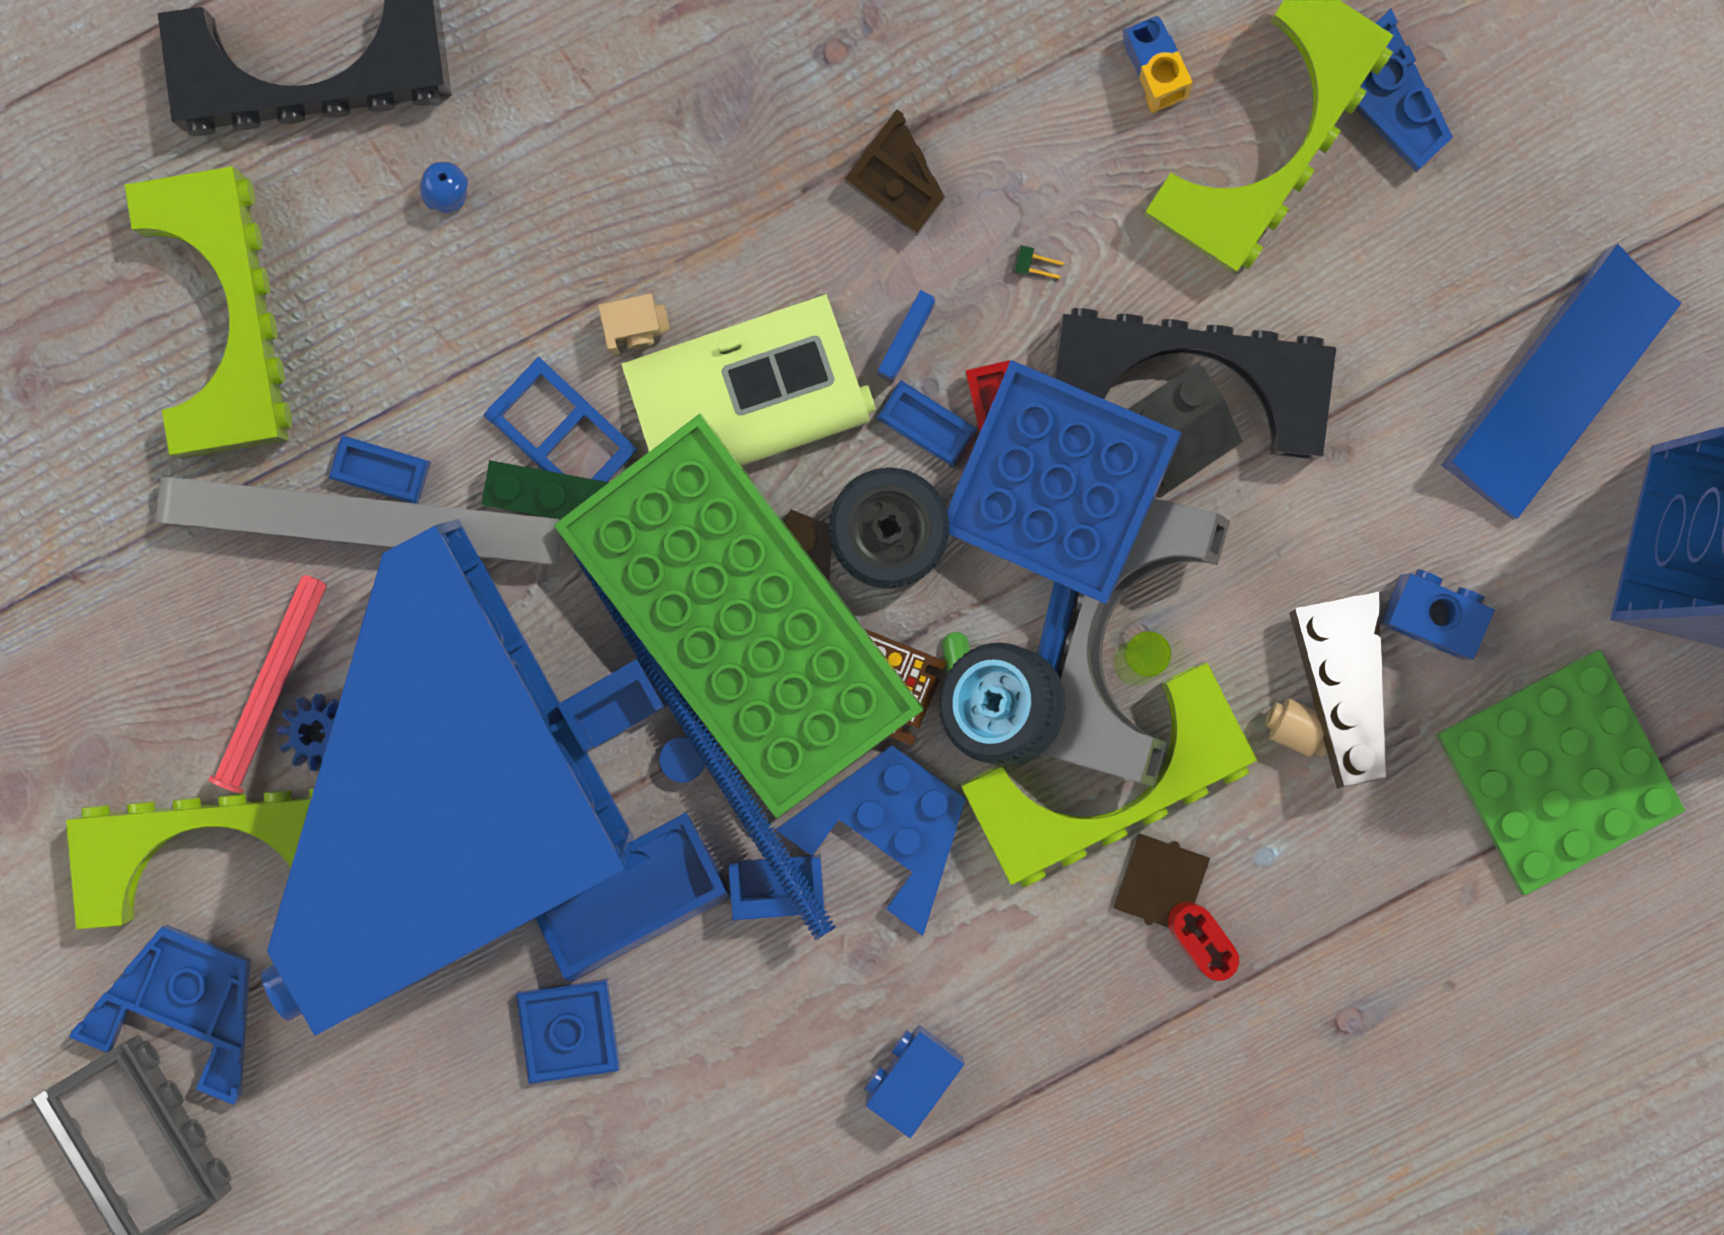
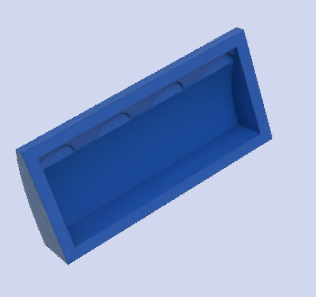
[535,812,731,982]

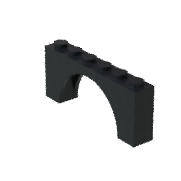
[157,0,452,136]
[1053,308,1336,460]

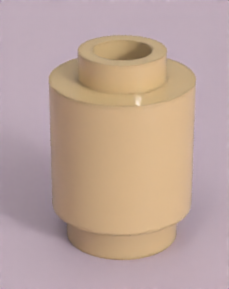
[1265,698,1327,758]

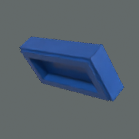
[877,290,935,383]
[876,380,977,468]
[329,435,431,504]

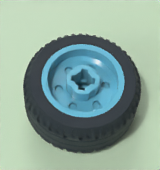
[939,642,1066,766]

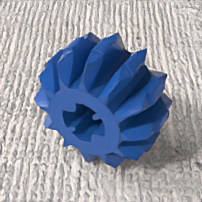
[276,694,340,772]

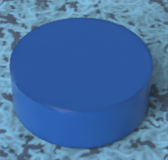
[659,737,705,783]

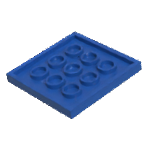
[947,360,1183,604]

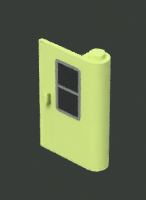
[621,294,876,466]

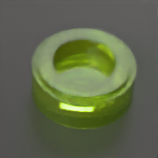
[1124,631,1171,677]

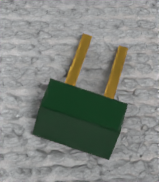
[1012,245,1064,280]

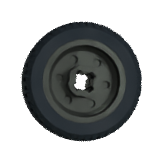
[829,467,949,589]

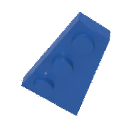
[1356,8,1453,172]

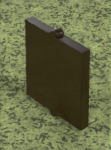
[1113,833,1210,931]

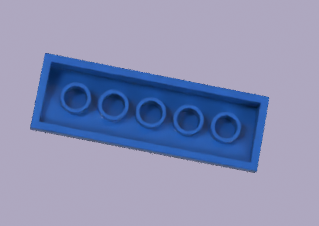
[1441,244,1681,520]

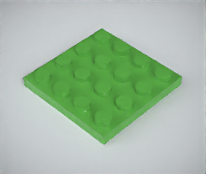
[1436,650,1686,895]

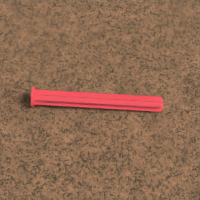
[208,575,327,794]

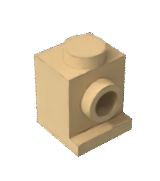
[598,293,670,355]

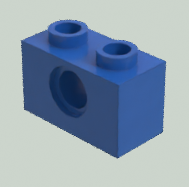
[1380,569,1495,660]

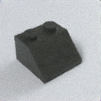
[1128,362,1243,493]

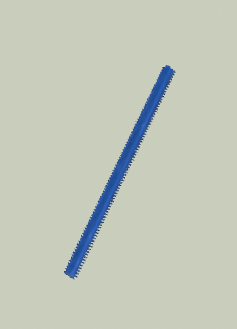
[574,554,836,940]

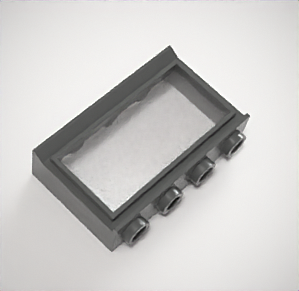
[31,1034,233,1235]

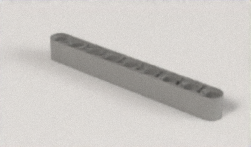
[155,477,561,565]

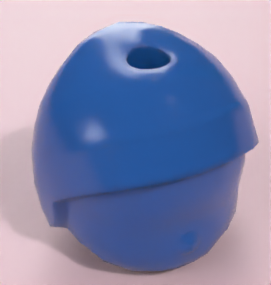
[420,162,468,213]

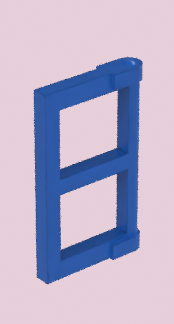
[483,356,638,482]

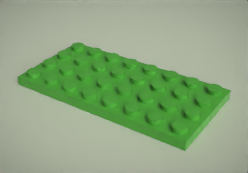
[553,413,924,819]

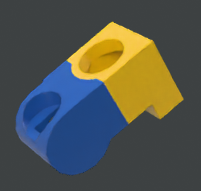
[1122,15,1193,114]

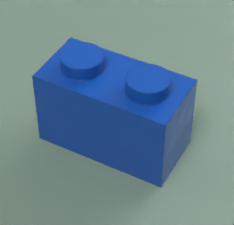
[864,1025,965,1139]

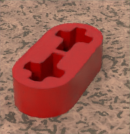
[1168,901,1239,981]

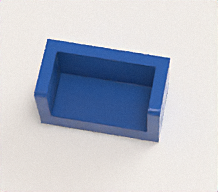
[557,659,667,752]
[729,854,825,920]

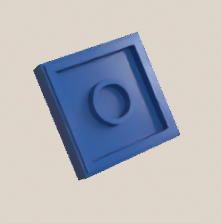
[516,979,620,1084]

